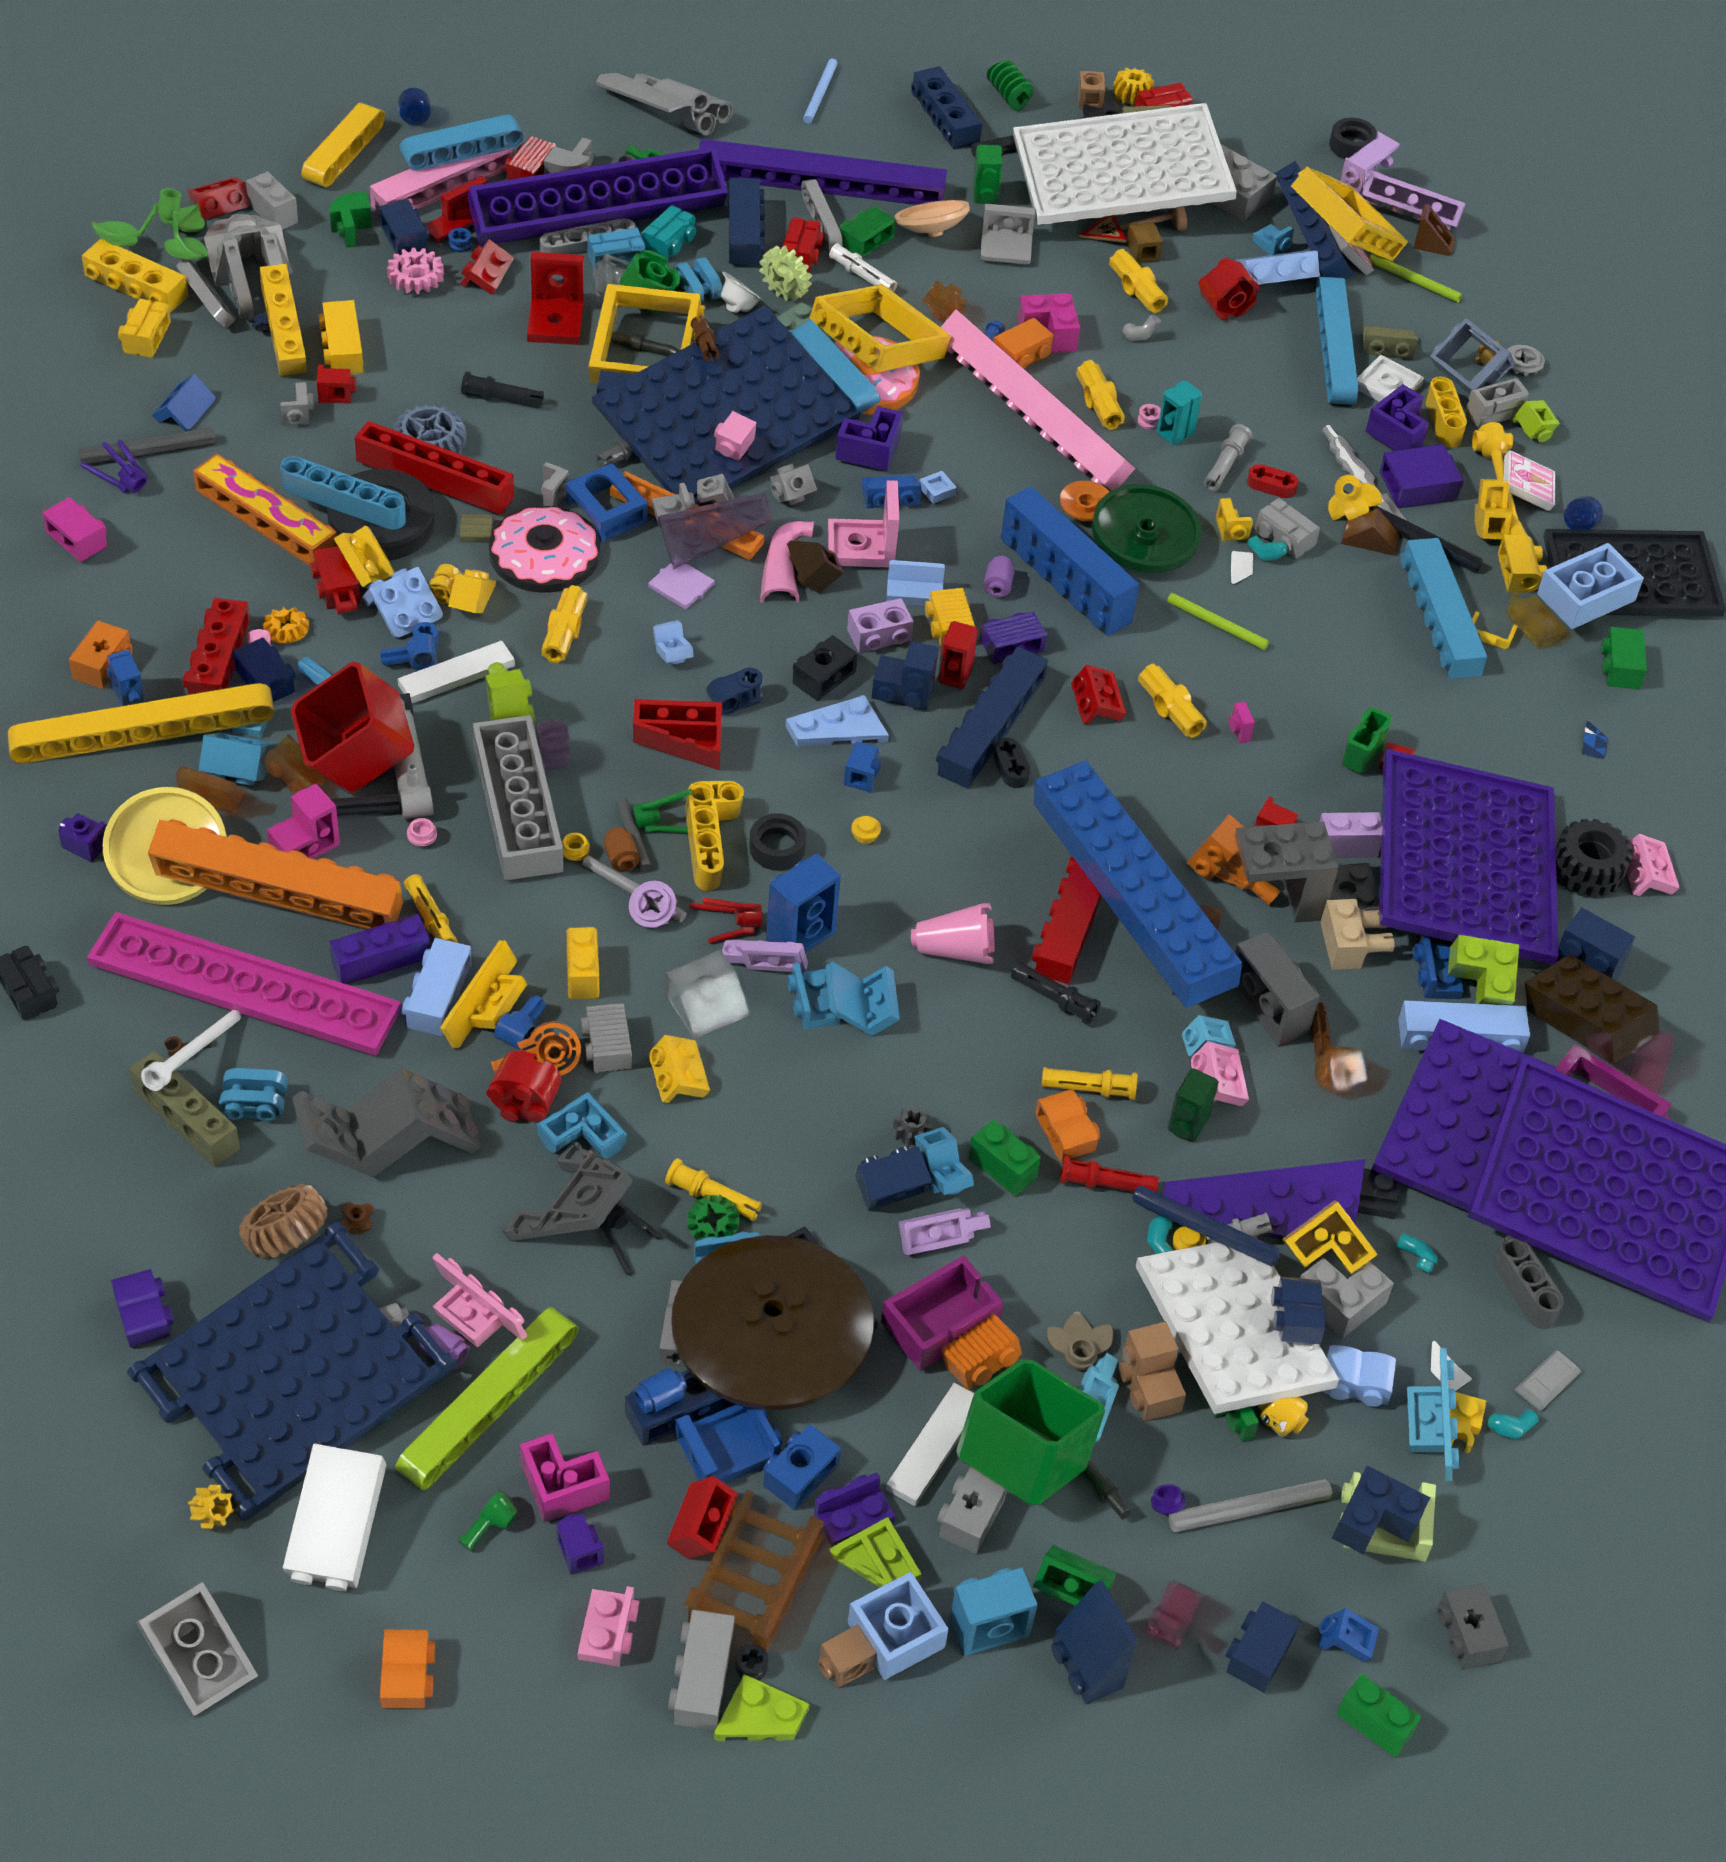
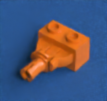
[1187,814,1281,905]

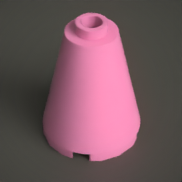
[911,903,995,964]

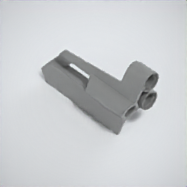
[596,73,733,135]

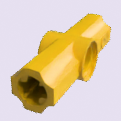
[1109,249,1168,314]
[1076,360,1125,430]
[541,585,587,664]
[1138,663,1207,738]

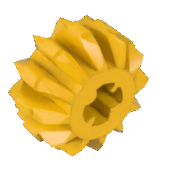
[1113,68,1154,106]

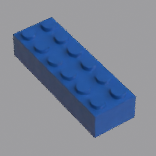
[1001,486,1139,636]

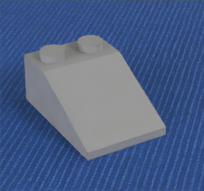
[135,1582,258,1716]

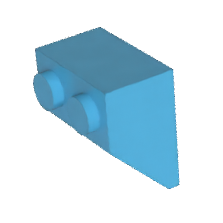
[198,733,278,785]

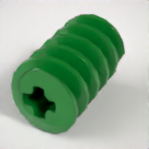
[986,60,1034,111]

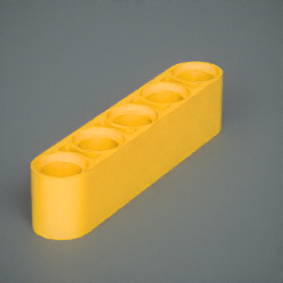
[301,103,385,188]

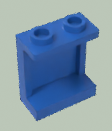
[675,1404,783,1483]

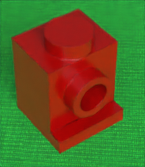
[317,364,357,404]
[1254,797,1299,827]

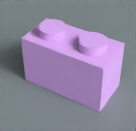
[1319,812,1382,858]

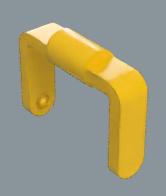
[1472,611,1518,649]

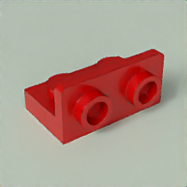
[188,177,250,220]
[1071,665,1126,725]

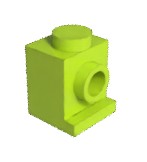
[1512,400,1560,442]

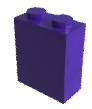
[1379,444,1464,509]

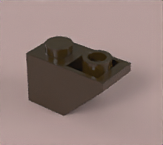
[787,540,843,593]

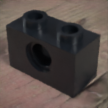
[792,635,858,701]

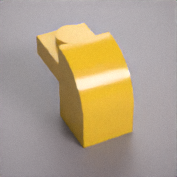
[1475,479,1511,539]

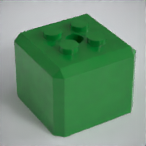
[957,1359,1105,1506]

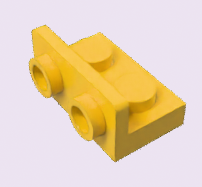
[334,526,395,588]

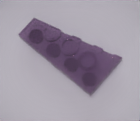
[658,492,773,570]

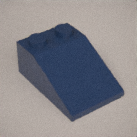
[1051,1580,1137,1704]

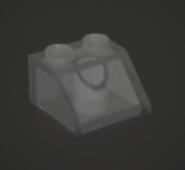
[665,949,749,1038]

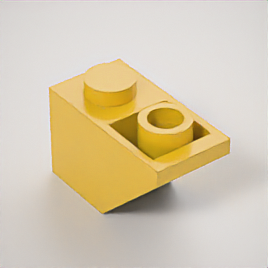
[448,569,497,613]

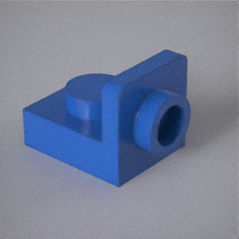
[1318,1608,1379,1662]

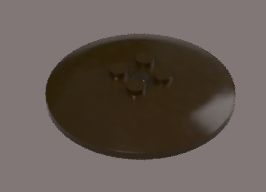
[671,1235,874,1410]

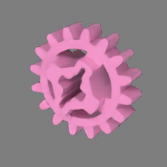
[387,248,444,294]

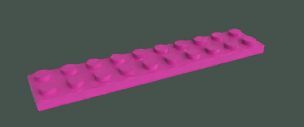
[87,912,402,1056]

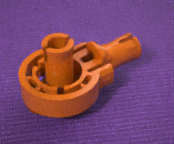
[491,1021,581,1076]

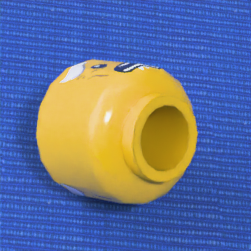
[1258,1396,1309,1437]

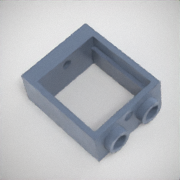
[1430,318,1515,394]

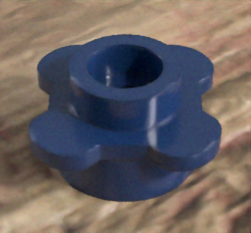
[252,313,270,332]

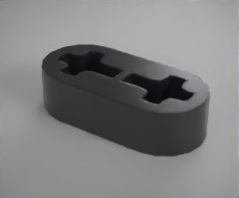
[994,738,1030,788]

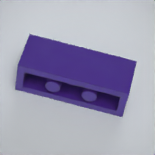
[329,914,429,984]

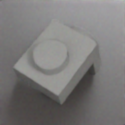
[280,382,314,426]

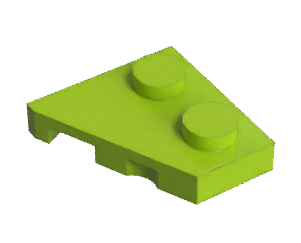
[714,1674,809,1741]

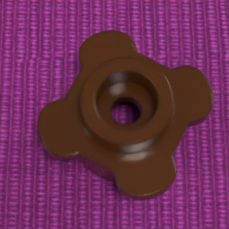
[340,1202,374,1234]

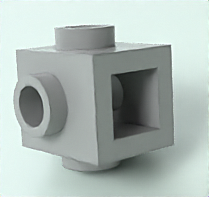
[770,463,817,505]

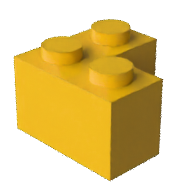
[1283,1200,1378,1274]

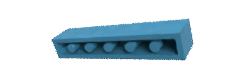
[1400,538,1487,679]

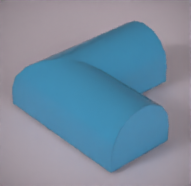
[536,1092,627,1158]

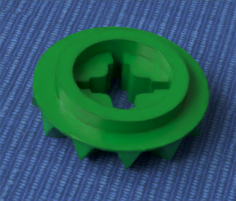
[687,1194,739,1241]

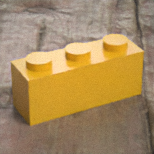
[318,300,364,374]

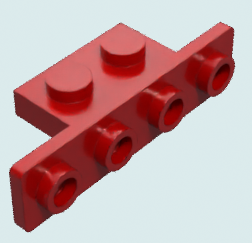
[426,176,488,242]

